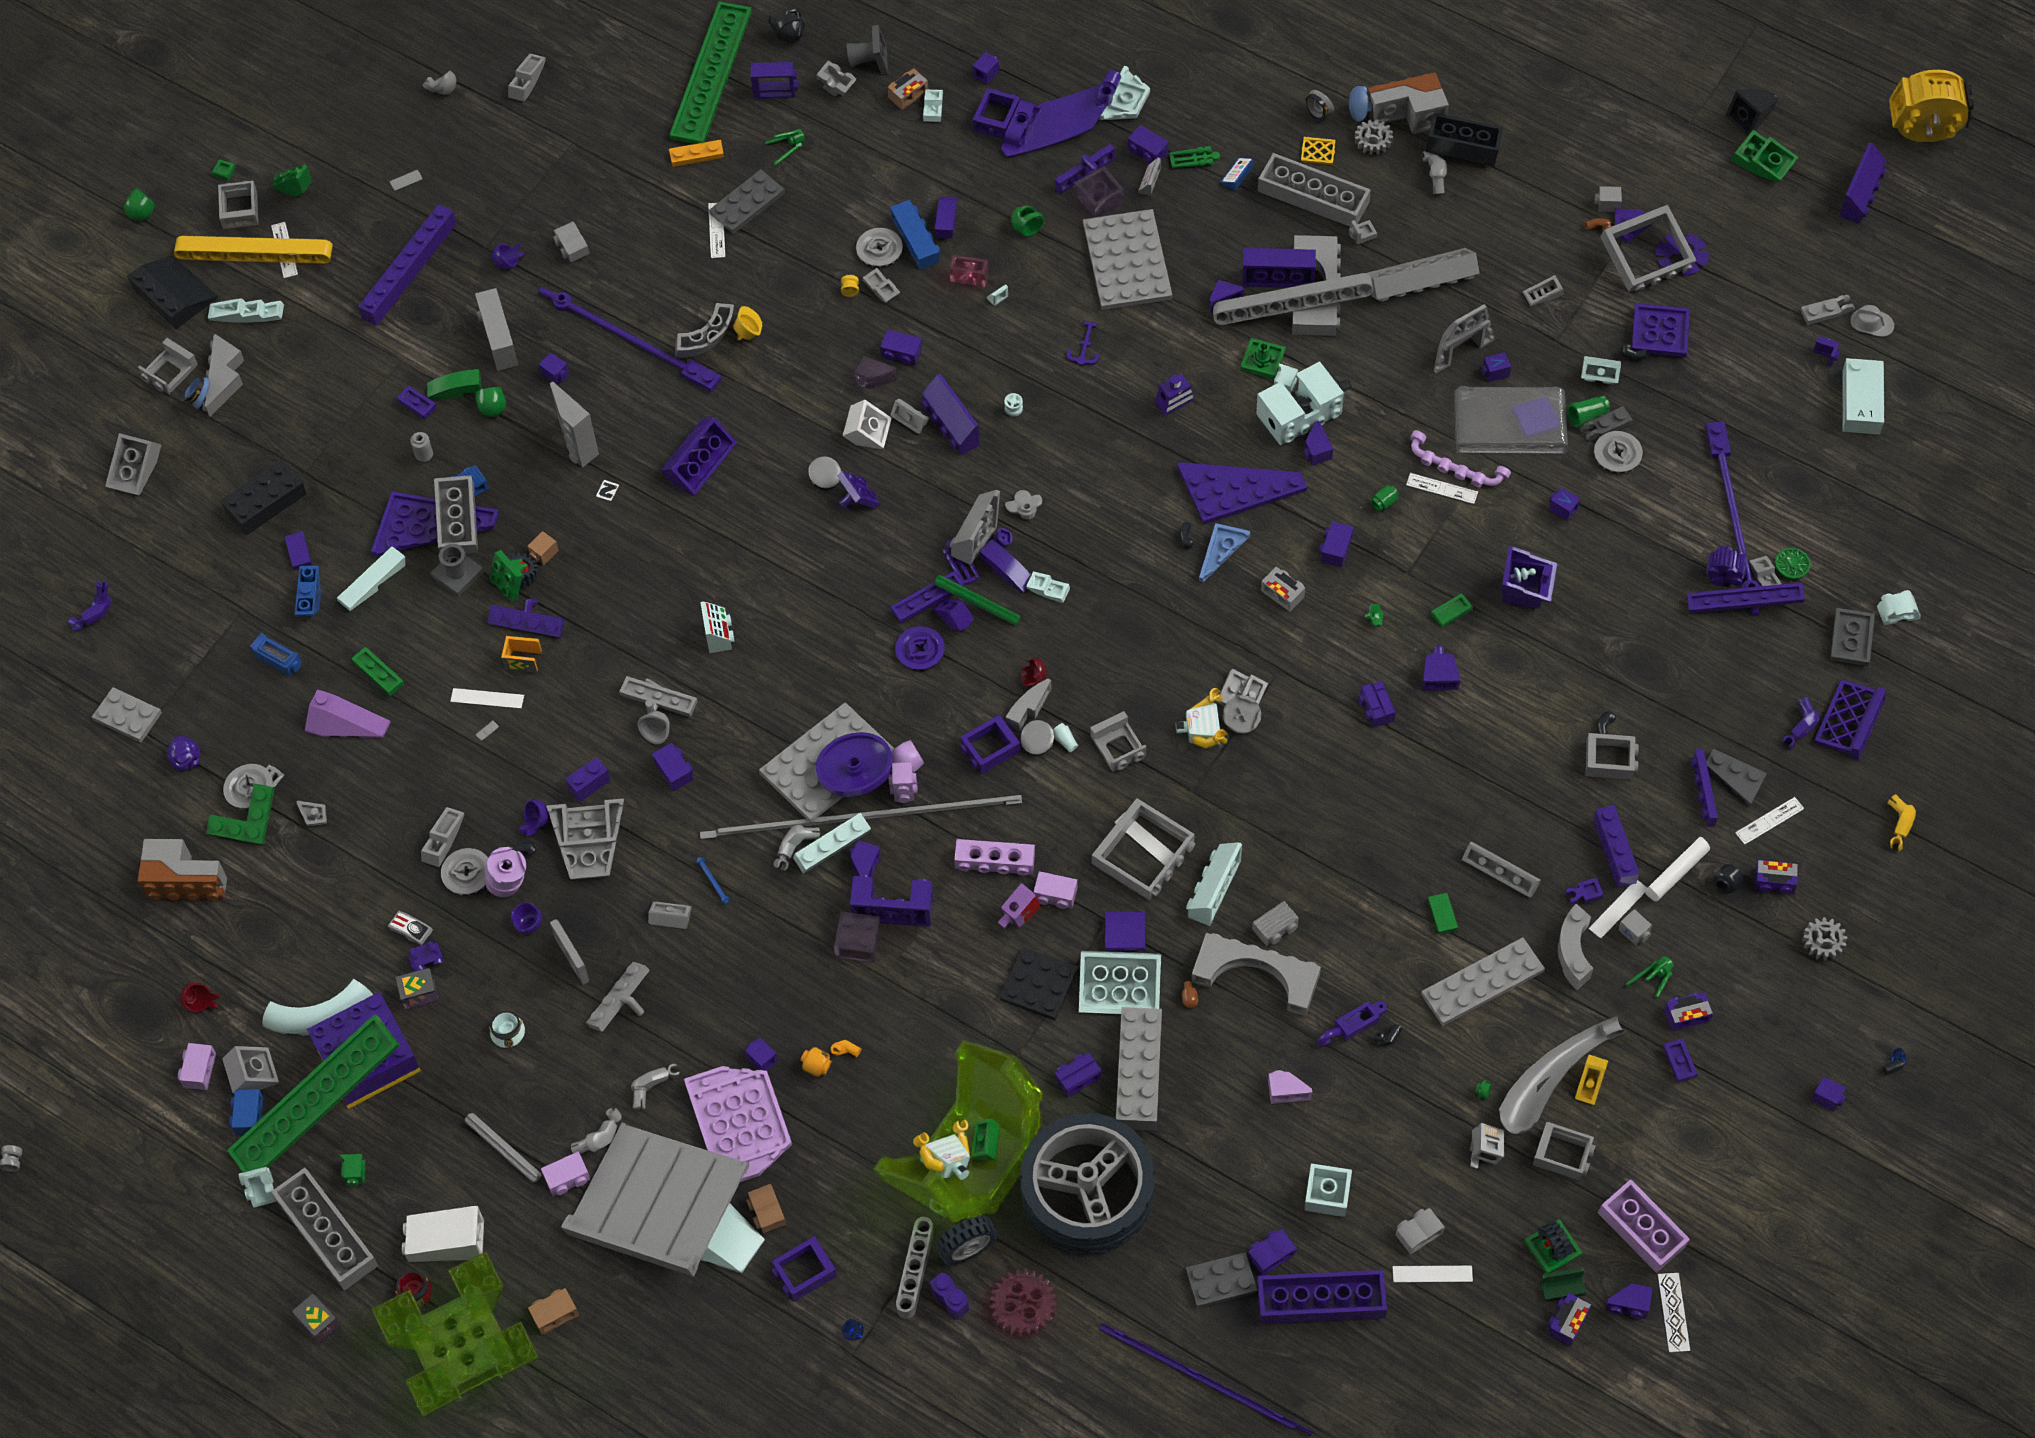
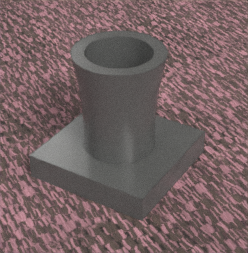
[847,25,888,75]
[430,544,484,597]

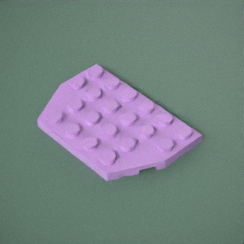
[684,1066,792,1182]

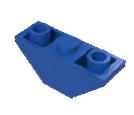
[295,566,321,616]

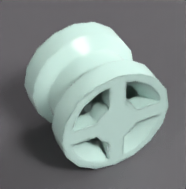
[1004,393,1023,416]

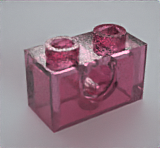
[949,254,989,287]

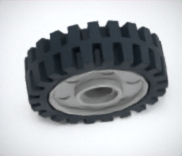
[935,1215,998,1265]

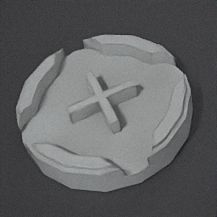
[1222,695,1261,734]

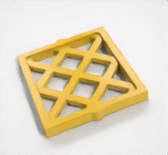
[1301,137,1335,165]

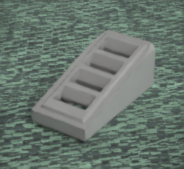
[1523,275,1564,307]

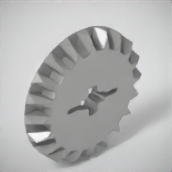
[856,228,903,268]
[1594,431,1643,474]
[223,764,273,810]
[441,848,488,895]

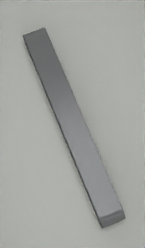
[1213,273,1373,325]

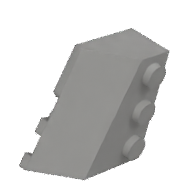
[950,490,1000,565]

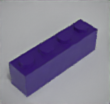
[1593,805,1639,888]

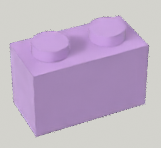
[1033,872,1078,909]
[178,1043,216,1090]
[541,1151,591,1196]

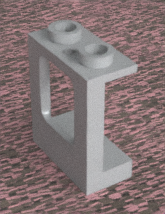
[138,338,198,394]
[1090,711,1147,772]

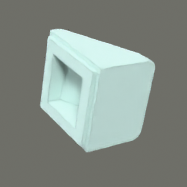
[987,285,1008,306]

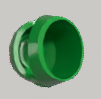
[124,188,156,221]
[1011,205,1045,236]
[475,387,506,417]

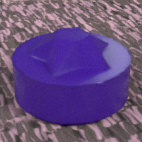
[994,528,1013,548]

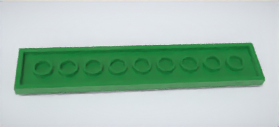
[670,2,752,144]
[227,1015,400,1173]

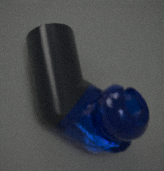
[1882,1048,1906,1075]

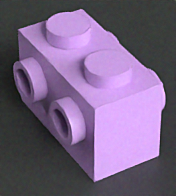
[889,762,918,803]

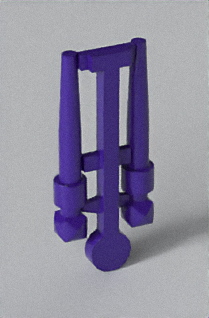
[943,540,980,585]

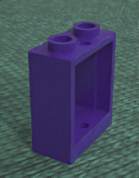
[751,62,798,99]
[973,88,1020,139]
[960,715,1021,774]
[771,1236,837,1301]

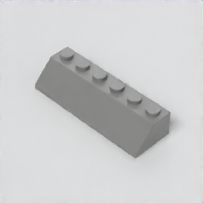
[1366,248,1480,301]

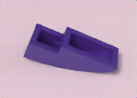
[935,197,958,238]
[980,539,1031,593]

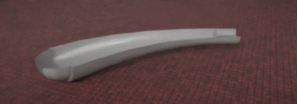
[1499,1016,1626,1134]

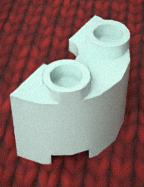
[1877,590,1920,625]
[239,1167,277,1208]

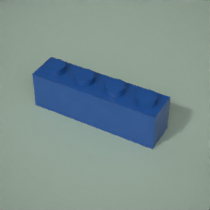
[890,200,941,270]

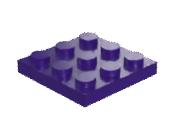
[1632,303,1690,357]

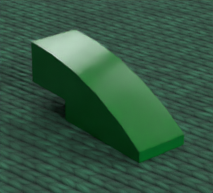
[427,369,481,400]

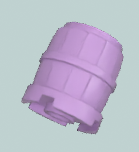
[485,847,526,897]

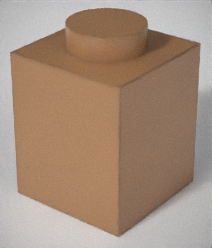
[527,531,559,566]

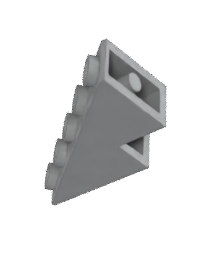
[202,334,244,417]

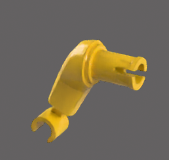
[1888,795,1916,851]

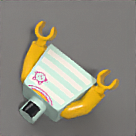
[1176,688,1228,749]
[913,1120,970,1180]

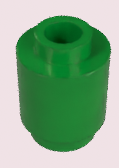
[1371,485,1399,512]

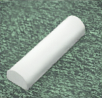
[1645,837,1710,901]

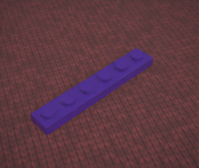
[1687,582,1805,614]

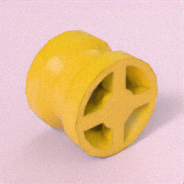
[841,275,859,297]

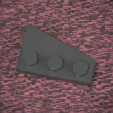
[1706,749,1767,807]

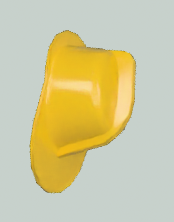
[733,306,762,340]

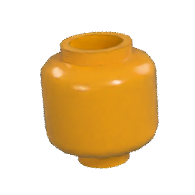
[800,1047,832,1077]

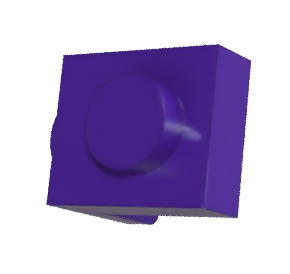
[1813,336,1841,366]

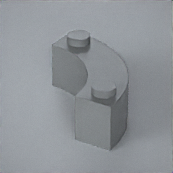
[675,303,734,358]
[1558,904,1593,990]

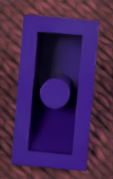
[1303,420,1333,466]
[933,598,974,631]
[849,840,881,877]

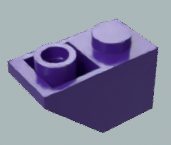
[1605,1284,1652,1319]

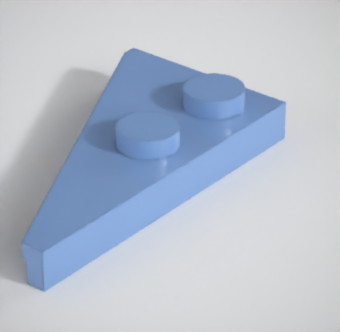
[1199,523,1250,582]

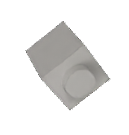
[1595,187,1622,212]
[1618,909,1652,945]

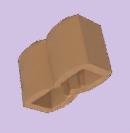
[746,1184,786,1233]

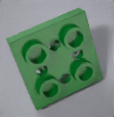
[1240,338,1286,379]

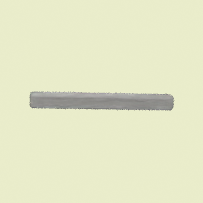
[465,1113,541,1182]

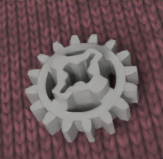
[1355,119,1393,155]
[1802,917,1847,960]

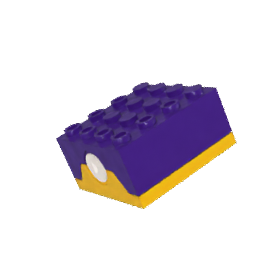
[307,992,421,1109]

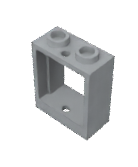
[218,181,259,229]
[1585,733,1639,780]
[1533,1122,1596,1181]

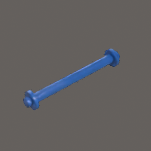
[696,857,730,905]

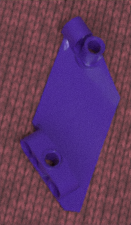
[1001,70,1121,158]

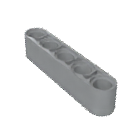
[896,1217,934,1319]

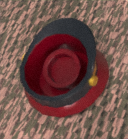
[395,1271,432,1309]

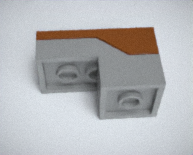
[1368,73,1449,134]
[138,839,227,901]

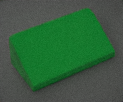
[971,1118,1000,1161]

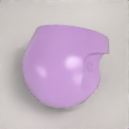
[891,740,924,773]

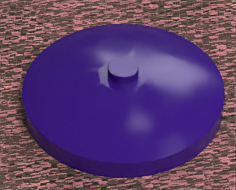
[816,732,893,797]

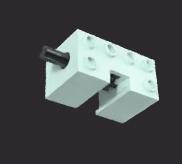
[1256,362,1352,445]

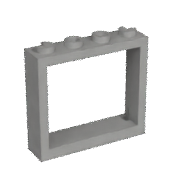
[1600,205,1696,292]
[1092,798,1195,900]

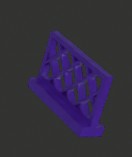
[1814,679,1886,760]

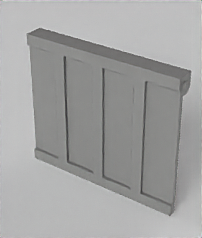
[561,1123,750,1277]

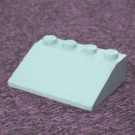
[1079,951,1161,1014]

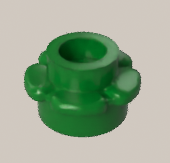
[1475,1080,1491,1100]

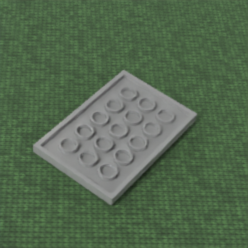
[1083,209,1172,310]
[759,702,894,823]

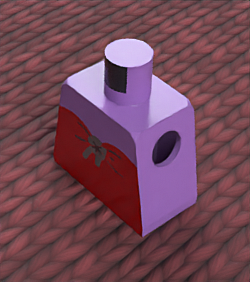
[998,883,1041,930]

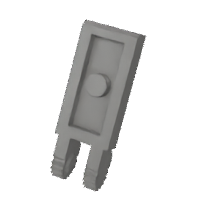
[1800,294,1855,325]

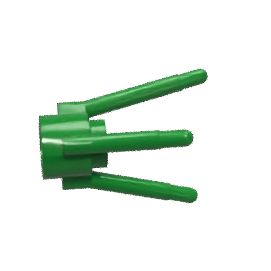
[765,129,805,166]
[1625,956,1674,998]

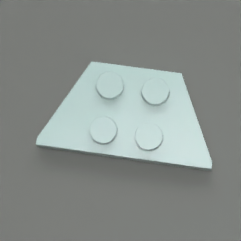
[1098,66,1150,120]

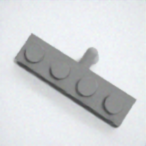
[619,676,698,717]
[586,962,650,1032]

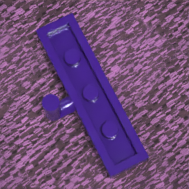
[1055,144,1115,194]
[487,598,564,637]

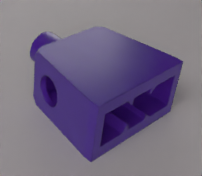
[1422,646,1460,691]

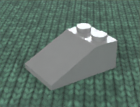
[105,433,161,495]

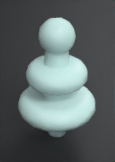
[1510,567,1536,583]

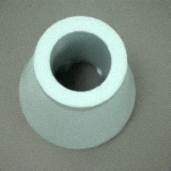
[1053,723,1078,752]

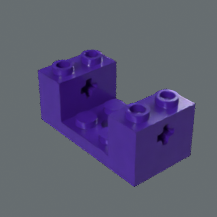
[850,875,934,927]

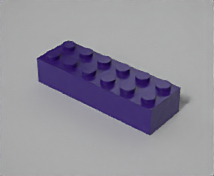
[1257,1270,1387,1324]

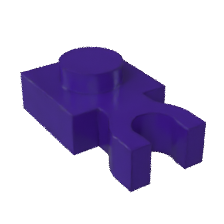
[1565,878,1604,905]

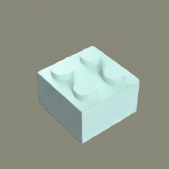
[1304,1164,1352,1217]

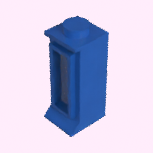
[250,632,302,677]

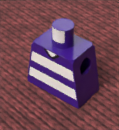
[1155,374,1194,416]

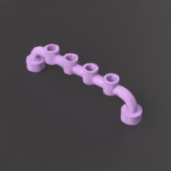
[1410,430,1511,487]

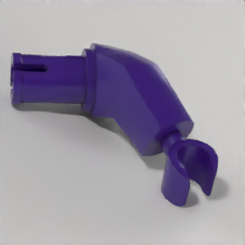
[68,581,111,631]
[1782,697,1820,750]

